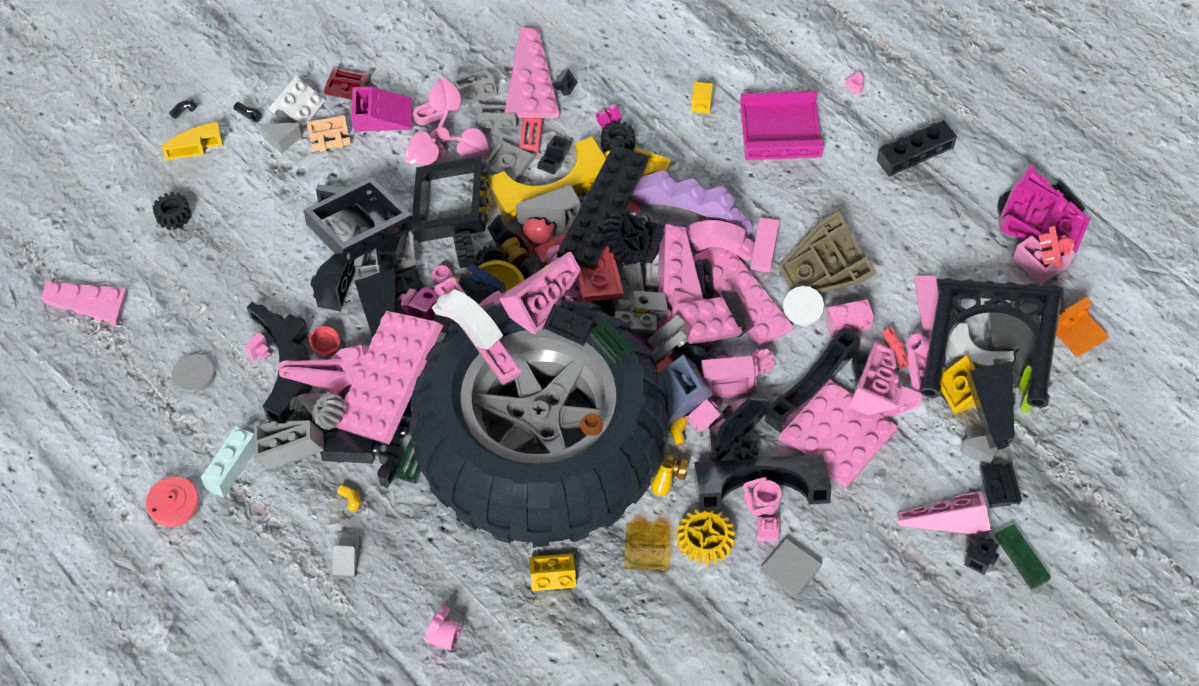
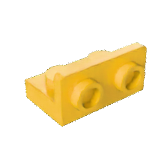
[529,554,576,591]

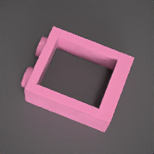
[700,356,758,399]

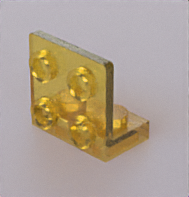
[624,522,670,571]

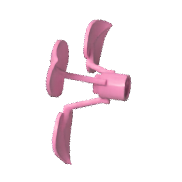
[405,78,490,165]

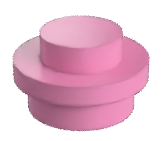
[432,265,452,284]

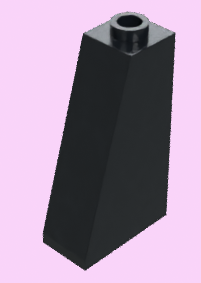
[354,269,397,338]
[966,361,1015,449]

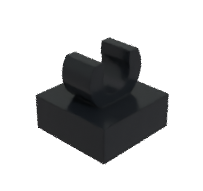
[552,69,578,96]

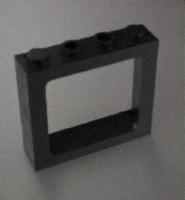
[411,156,491,242]

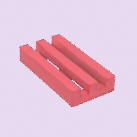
[519,118,542,153]

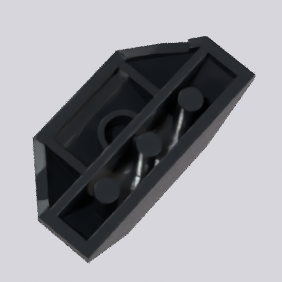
[709,397,770,461]

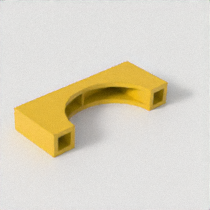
[488,137,606,220]

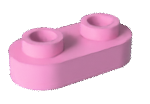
[413,102,450,125]

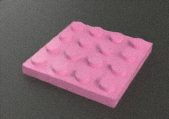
[779,380,898,488]

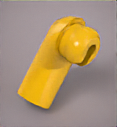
[670,416,687,446]
[337,484,362,512]

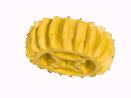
[676,509,735,566]

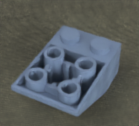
[660,355,712,426]

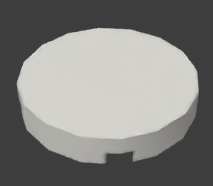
[783,286,824,327]

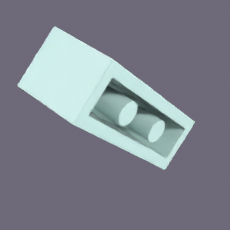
[201,426,254,497]

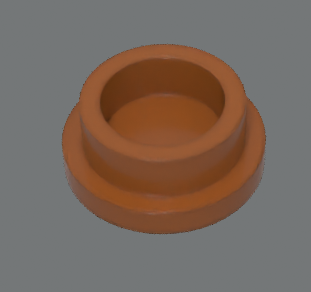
[580,413,603,436]

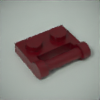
[324,66,371,100]

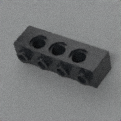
[877,120,957,177]

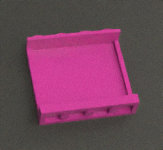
[740,91,824,160]

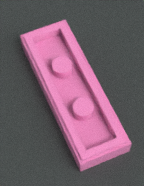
[750,217,779,273]
[914,276,938,331]

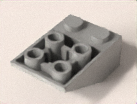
[516,185,580,232]

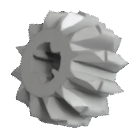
[311,392,346,430]

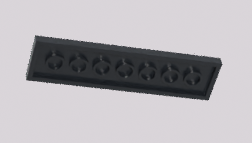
[556,144,650,270]

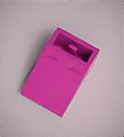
[352,87,412,132]

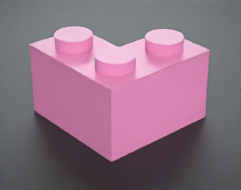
[1013,236,1075,286]

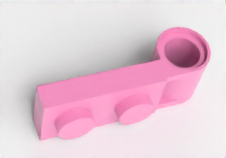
[907,333,930,398]

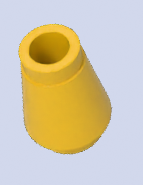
[651,462,673,496]

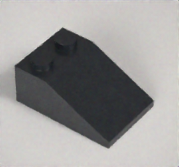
[310,251,356,312]

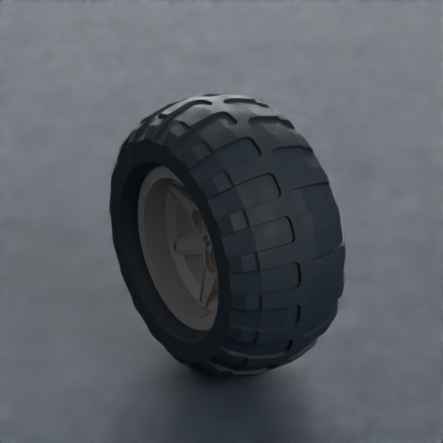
[410,295,669,547]

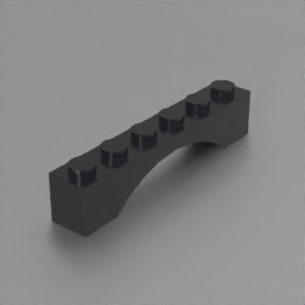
[764,327,861,433]

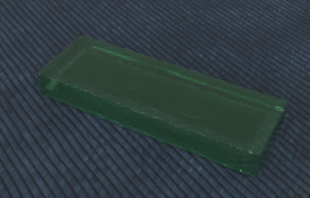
[994,524,1051,590]

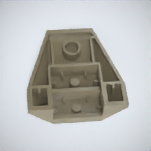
[778,211,877,293]

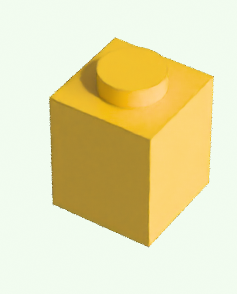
[691,82,713,113]

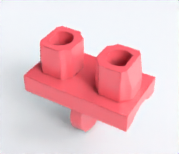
[1039,226,1075,268]

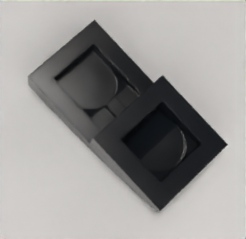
[537,135,572,175]

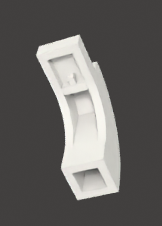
[431,289,503,350]
[947,323,1014,369]

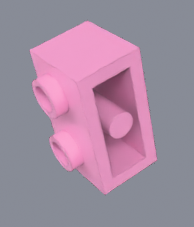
[826,299,874,337]

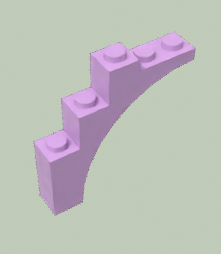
[631,170,754,238]

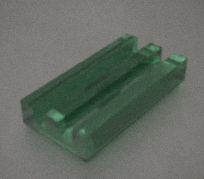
[589,319,633,365]
[396,439,421,484]

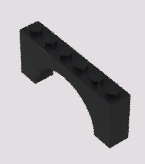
[694,454,831,511]

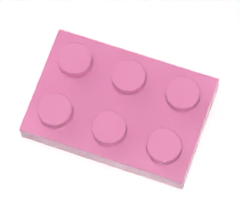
[674,297,743,345]

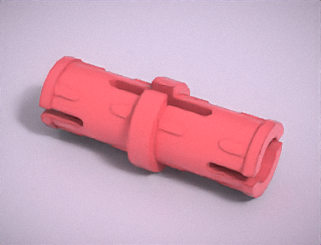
[882,328,909,369]

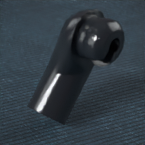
[169,98,198,119]
[233,102,262,123]

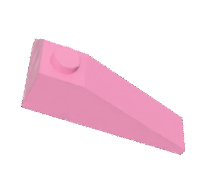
[499,252,581,334]
[849,342,901,415]
[897,491,991,535]

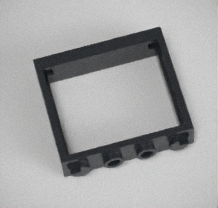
[304,177,413,264]

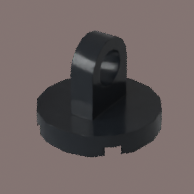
[675,344,717,373]

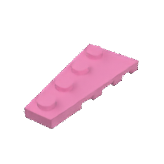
[41,281,127,326]

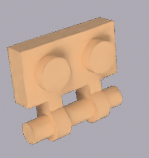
[307,115,351,152]

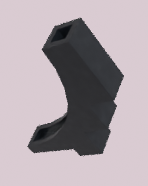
[316,182,408,267]
[247,302,313,424]
[320,398,411,464]

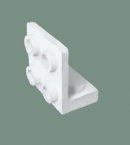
[268,75,325,127]

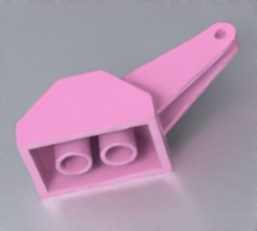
[278,345,369,399]

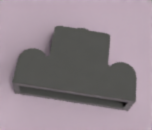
[984,301,1040,376]

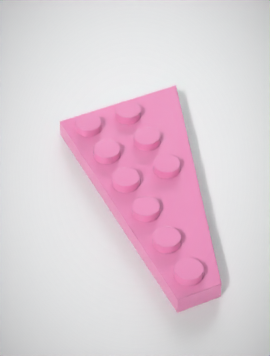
[504,28,559,118]

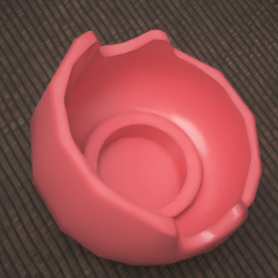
[523,218,556,244]
[309,326,340,357]

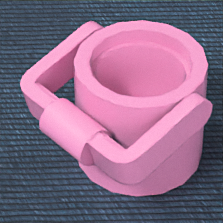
[743,477,782,517]
[424,605,462,651]

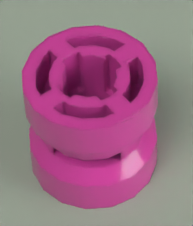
[596,104,622,128]

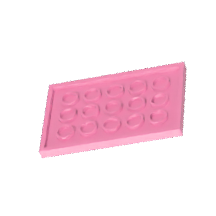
[336,311,443,444]

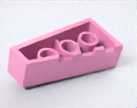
[657,224,703,298]

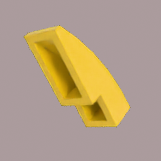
[161,122,223,160]

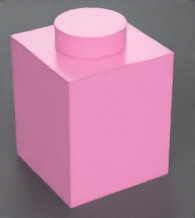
[684,399,721,433]

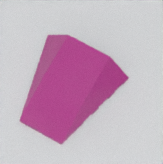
[998,164,1090,254]

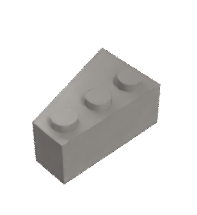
[254,421,324,470]

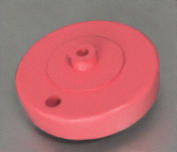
[146,476,200,527]

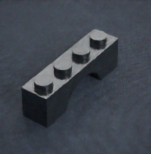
[487,215,545,280]

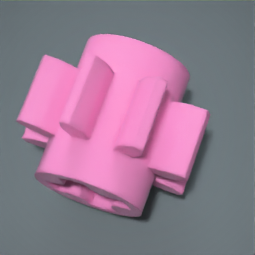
[750,349,775,374]

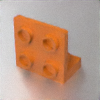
[1056,297,1109,357]

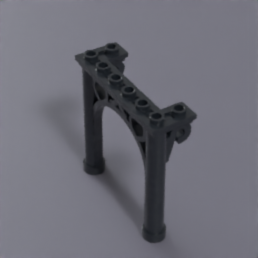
[919,278,1065,408]

